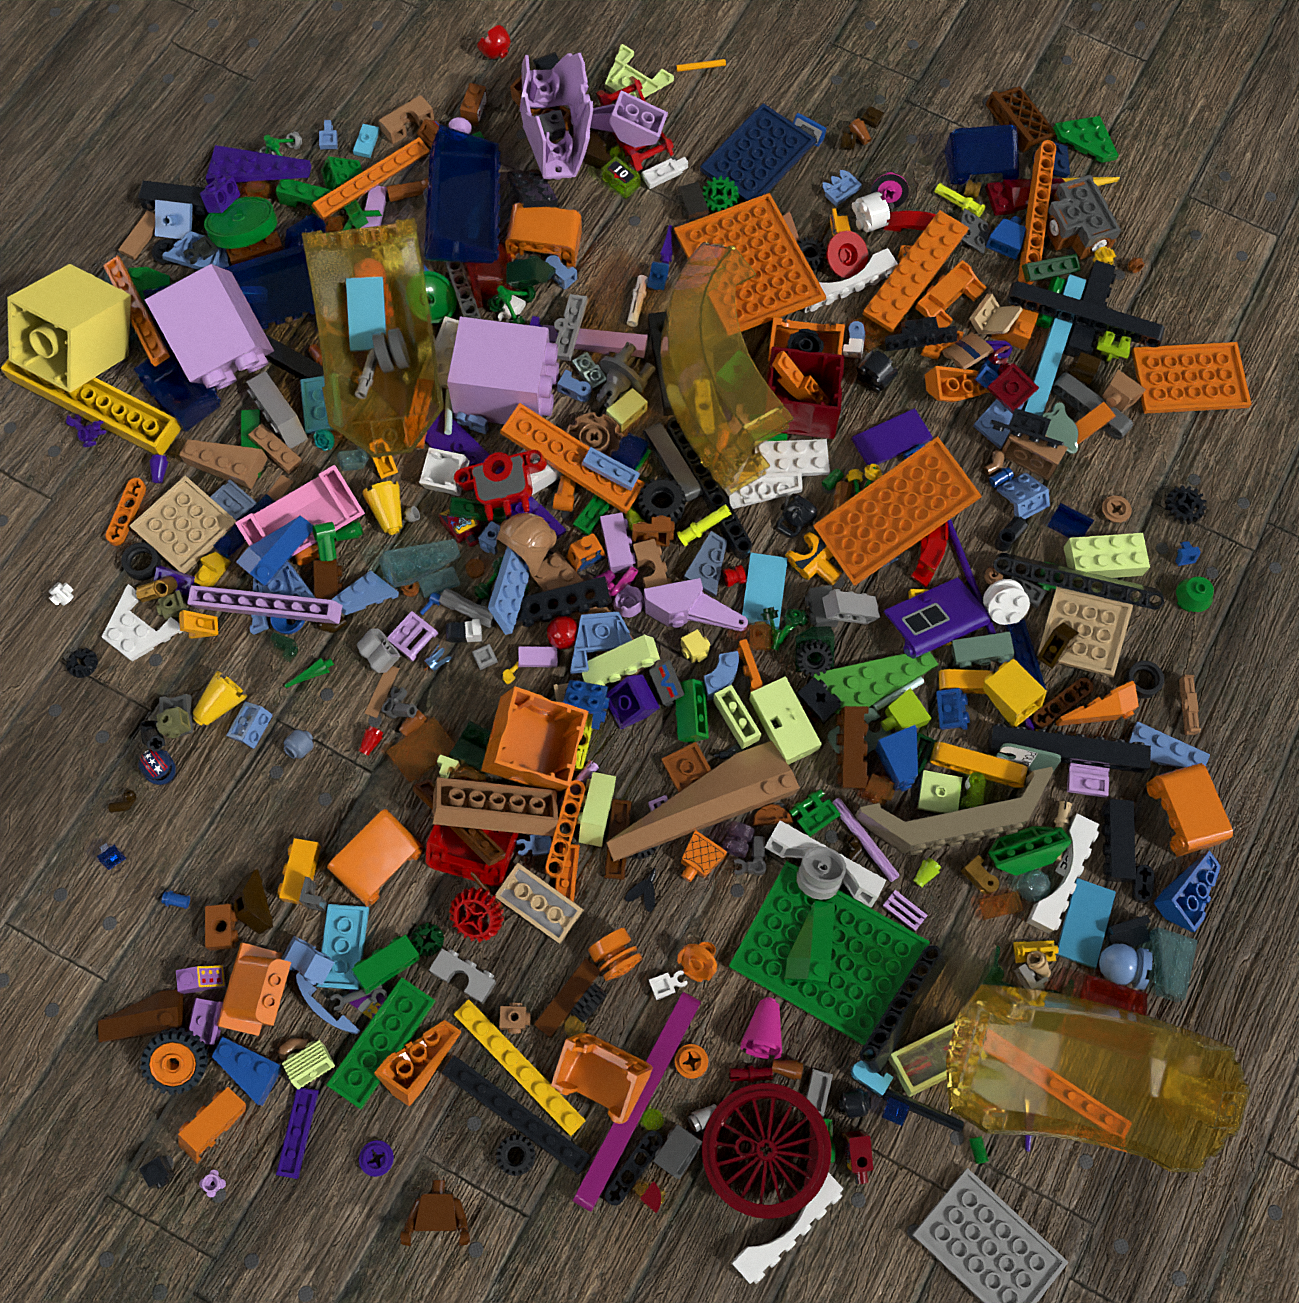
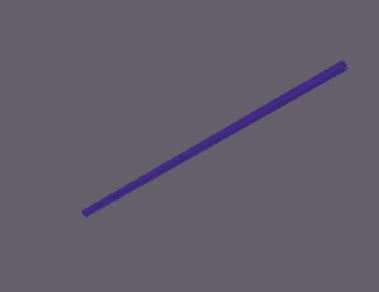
[948,519,1035,731]

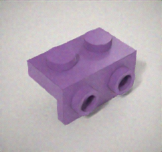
[187,998,223,1045]

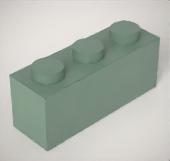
[951,632,1014,669]

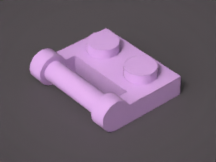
[387,611,438,662]

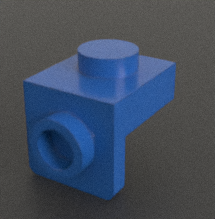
[647,261,669,290]

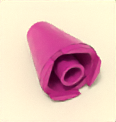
[740,997,782,1059]

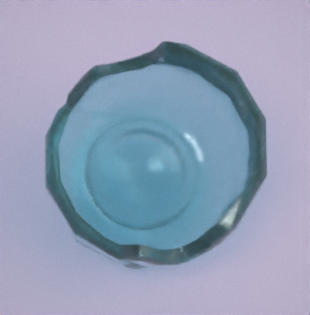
[1018,869,1051,902]

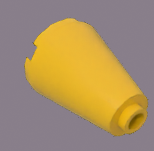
[362,481,402,535]
[192,671,247,726]

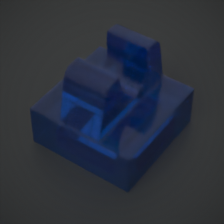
[97,842,126,870]
[882,1097,910,1126]

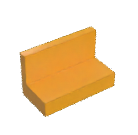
[830,208,851,236]

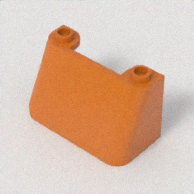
[768,317,845,362]
[327,809,424,907]
[551,1033,653,1124]

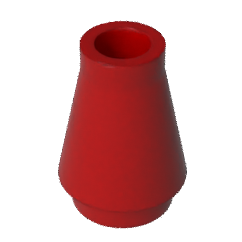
[358,726,383,756]

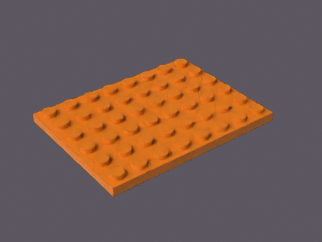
[674,193,826,337]

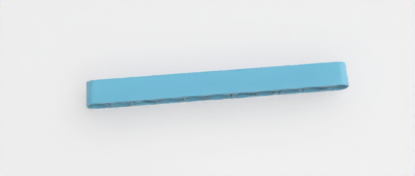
[1024,274,1086,416]

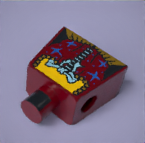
[438,509,481,547]
[842,1130,874,1184]

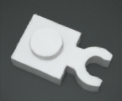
[498,295,526,323]
[649,971,688,1000]

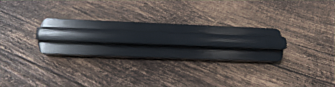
[883,1089,964,1132]

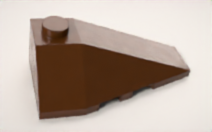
[98,989,185,1043]

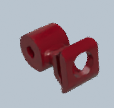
[988,345,1017,376]

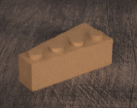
[179,439,268,490]

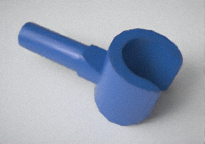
[420,593,441,615]

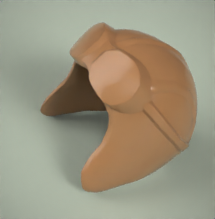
[496,513,557,577]

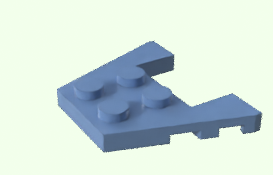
[250,562,315,635]
[570,612,632,674]

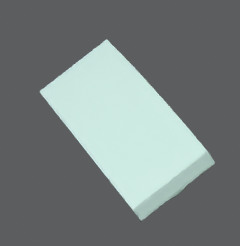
[572,352,606,389]

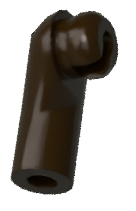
[317,616,347,633]
[108,790,137,813]
[846,835,862,862]

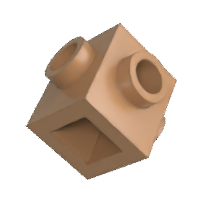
[499,1003,530,1034]

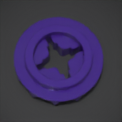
[359,1141,394,1177]

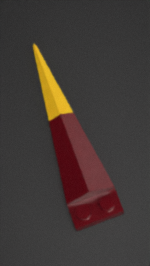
[985,177,1120,216]

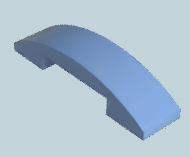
[296,973,361,1034]

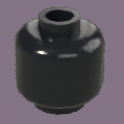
[839,1088,871,1119]

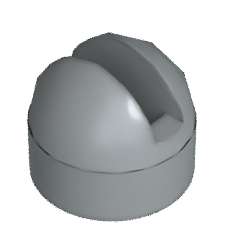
[404,506,420,522]

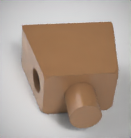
[1102,370,1146,411]

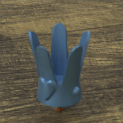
[424,644,452,672]

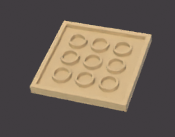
[130,476,237,574]
[1037,587,1133,677]

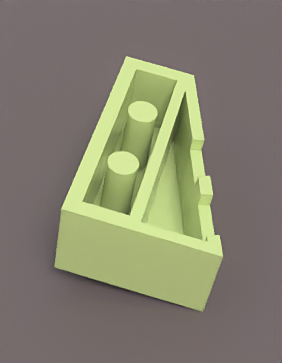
[577,772,616,847]

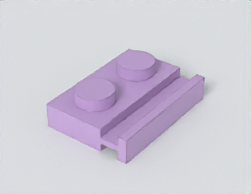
[1067,763,1110,798]

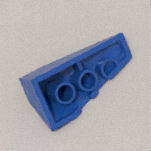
[236,515,313,586]
[1154,850,1221,932]

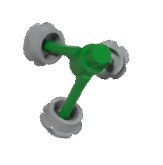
[258,131,302,156]

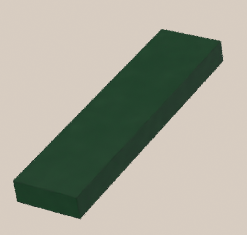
[1021,254,1081,283]

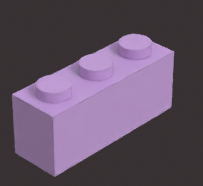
[600,513,636,574]

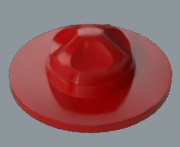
[826,231,868,279]

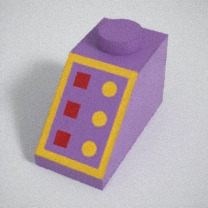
[176,965,226,994]

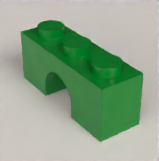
[276,179,331,213]

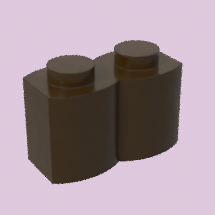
[1066,352,1101,387]

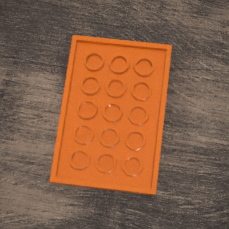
[1131,342,1252,414]

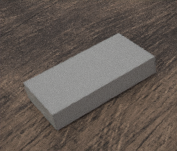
[805,1069,833,1117]

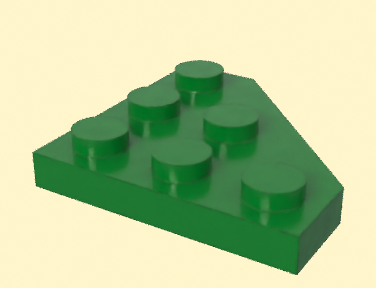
[1053,116,1119,163]

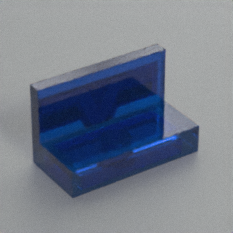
[1047,503,1094,538]

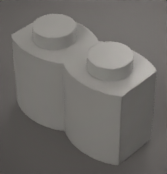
[356,628,400,673]

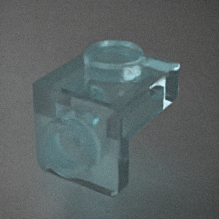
[337,444,369,471]

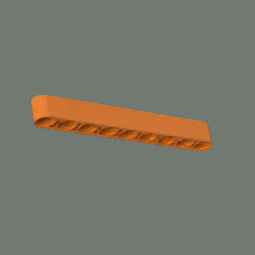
[1018,140,1056,285]

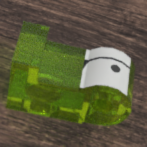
[959,772,986,810]

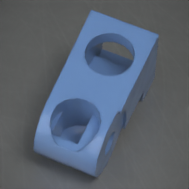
[545,255,577,290]
[557,370,591,402]

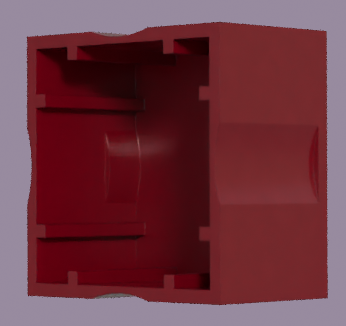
[762,347,844,439]

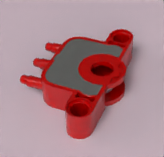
[454,450,547,522]

